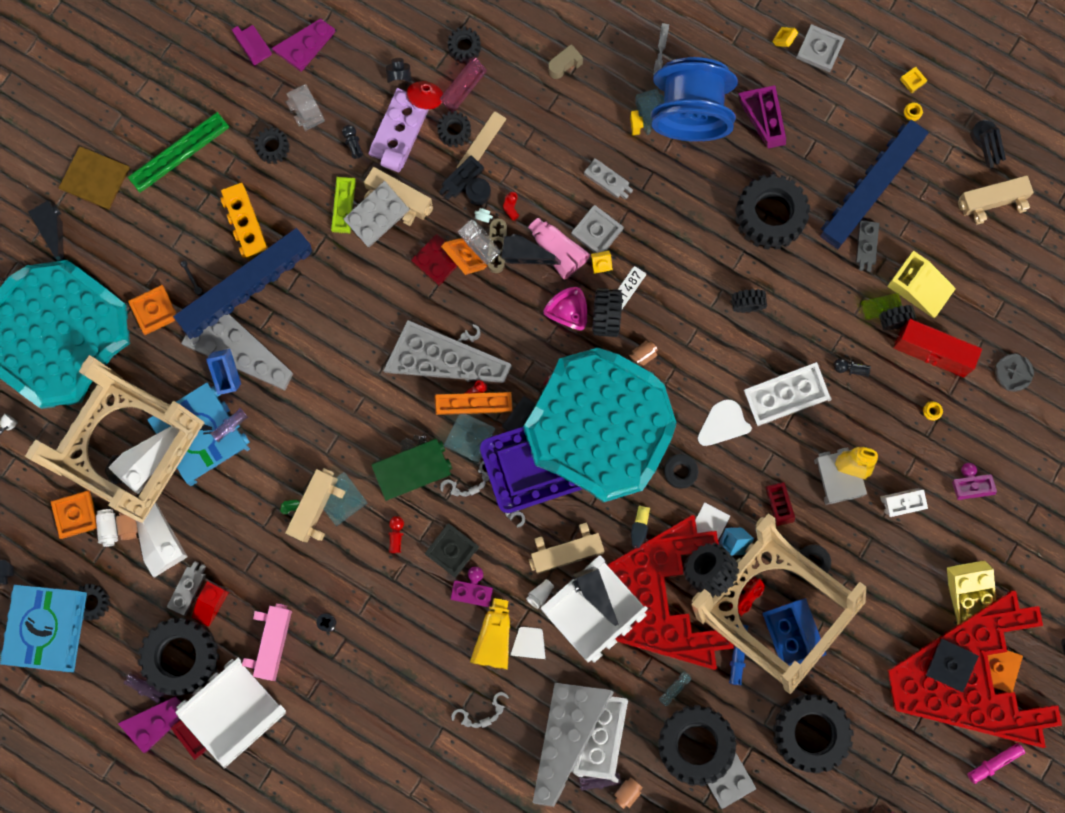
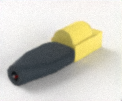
[631,506,650,548]

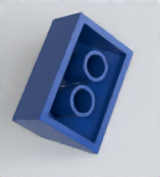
[762,598,827,666]

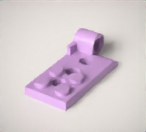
[369,88,429,173]

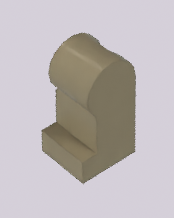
[548,44,583,79]

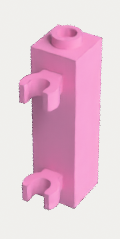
[242,603,292,681]

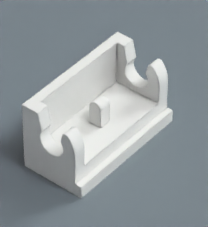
[880,488,928,517]

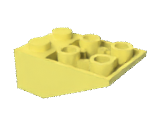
[887,251,956,319]
[947,560,996,625]

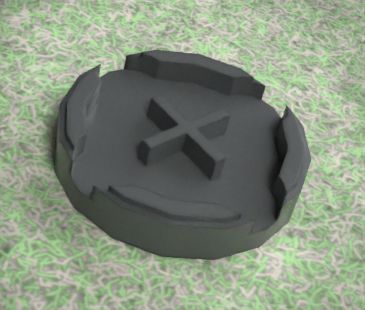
[994,353,1034,392]

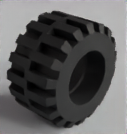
[592,288,622,337]
[684,543,739,598]

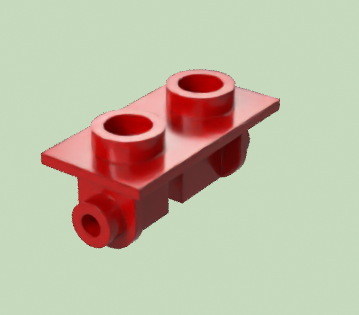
[729,576,765,617]

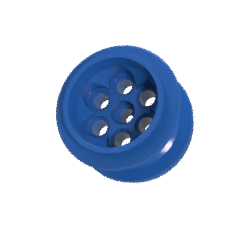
[651,57,738,141]

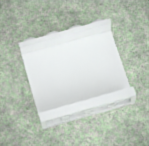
[541,555,648,663]
[176,658,286,769]

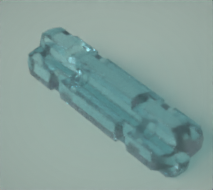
[659,672,691,706]

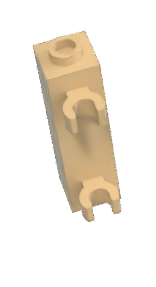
[364,167,433,226]
[958,176,1034,225]
[286,468,346,542]
[529,522,604,574]

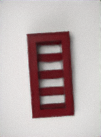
[766,482,795,526]

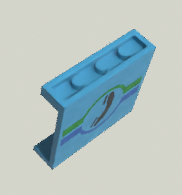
[147,383,250,486]
[0,585,87,672]

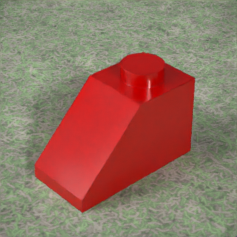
[192,581,229,627]

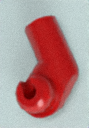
[503,192,520,221]
[464,380,487,394]

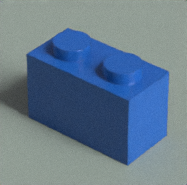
[206,349,241,395]

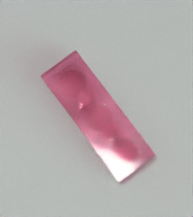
[440,58,487,112]

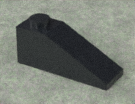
[28,201,64,261]
[501,234,561,265]
[572,566,619,626]

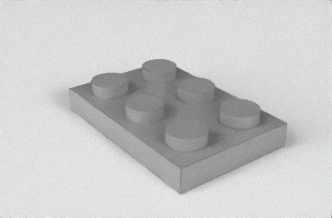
[344,181,411,247]

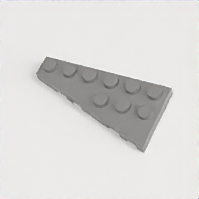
[181,314,293,391]
[384,320,512,383]
[533,683,614,807]

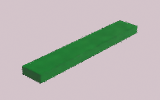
[128,112,229,193]

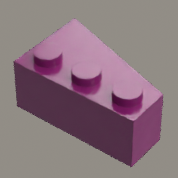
[738,85,786,148]

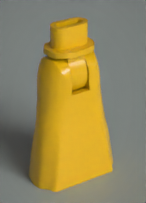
[835,447,878,479]
[470,598,510,670]

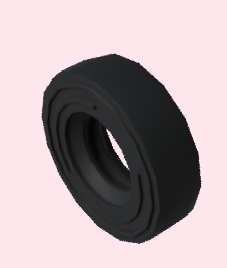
[664,454,699,489]
[799,544,831,574]

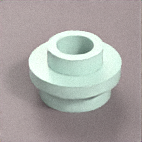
[474,208,493,223]

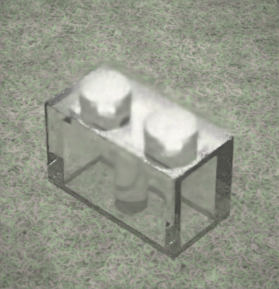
[286,84,325,131]

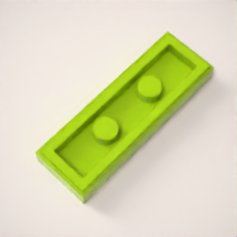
[331,177,356,233]

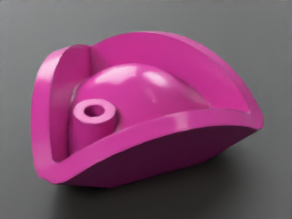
[544,287,587,330]

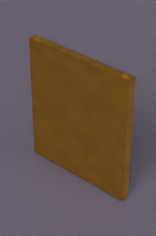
[58,147,130,210]

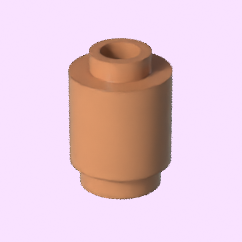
[629,341,658,366]
[115,512,138,540]
[614,777,643,809]

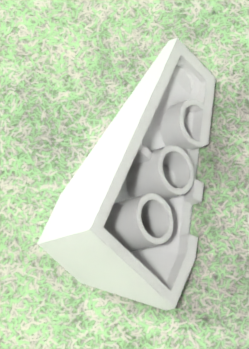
[109,426,180,494]
[136,502,188,577]

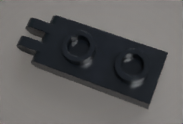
[439,155,485,201]

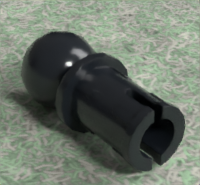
[342,125,363,159]
[833,358,871,377]

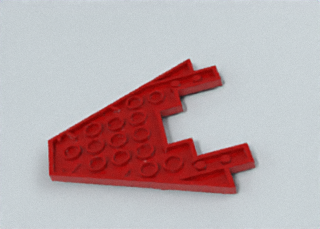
[607,515,734,670]
[887,590,1062,748]

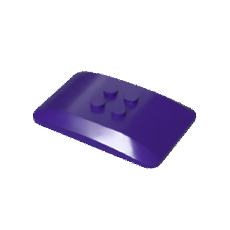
[480,427,582,513]

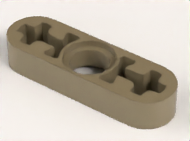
[488,218,507,273]

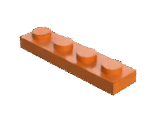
[434,392,512,415]

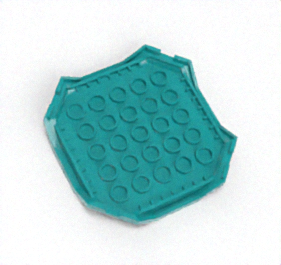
[0,260,130,409]
[523,348,677,503]

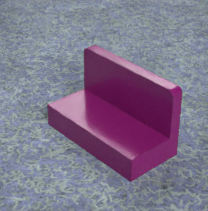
[232,25,272,65]

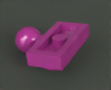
[952,463,997,500]
[451,566,493,607]

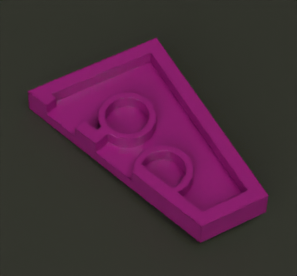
[272,18,335,72]
[118,696,182,753]

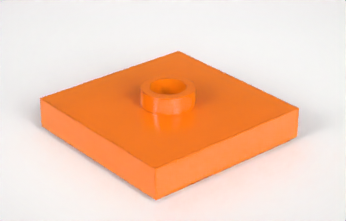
[441,238,488,275]
[128,285,177,335]
[51,490,97,539]
[988,650,1023,692]

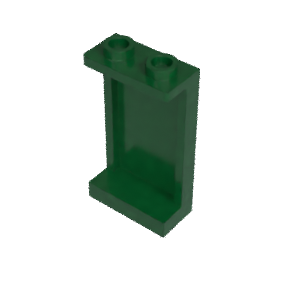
[371,438,453,501]

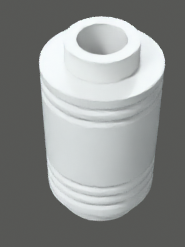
[96,509,118,547]

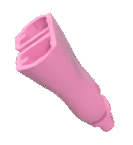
[528,218,590,280]

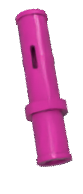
[967,742,1025,784]

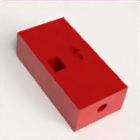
[893,319,982,378]

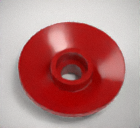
[407,81,443,109]

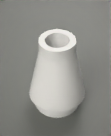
[526,579,554,609]

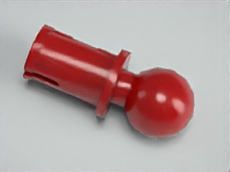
[388,516,404,553]

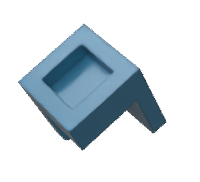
[719,528,754,556]

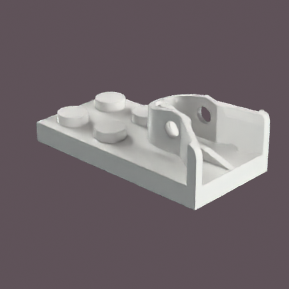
[744,362,832,426]
[573,697,628,783]

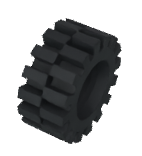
[448,27,481,63]
[437,111,471,148]
[254,127,290,164]
[731,289,767,313]
[879,305,917,331]
[75,584,110,621]

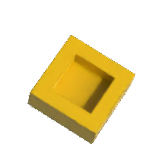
[772,27,798,47]
[900,67,927,93]
[630,110,643,135]
[591,251,612,274]

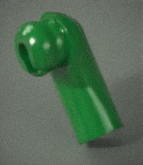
[280,500,300,515]

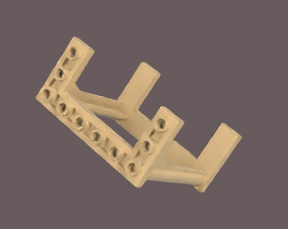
[25,355,205,523]
[692,513,866,694]

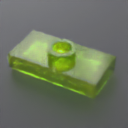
[861,293,902,320]

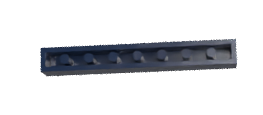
[820,120,929,250]
[173,228,312,339]

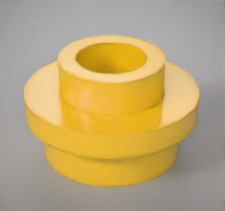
[904,103,923,121]
[923,401,943,421]

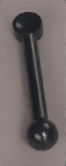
[180,260,203,295]

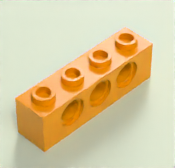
[220,183,268,262]

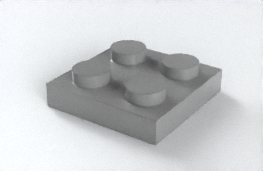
[796,24,845,72]
[571,205,624,253]
[707,753,756,809]

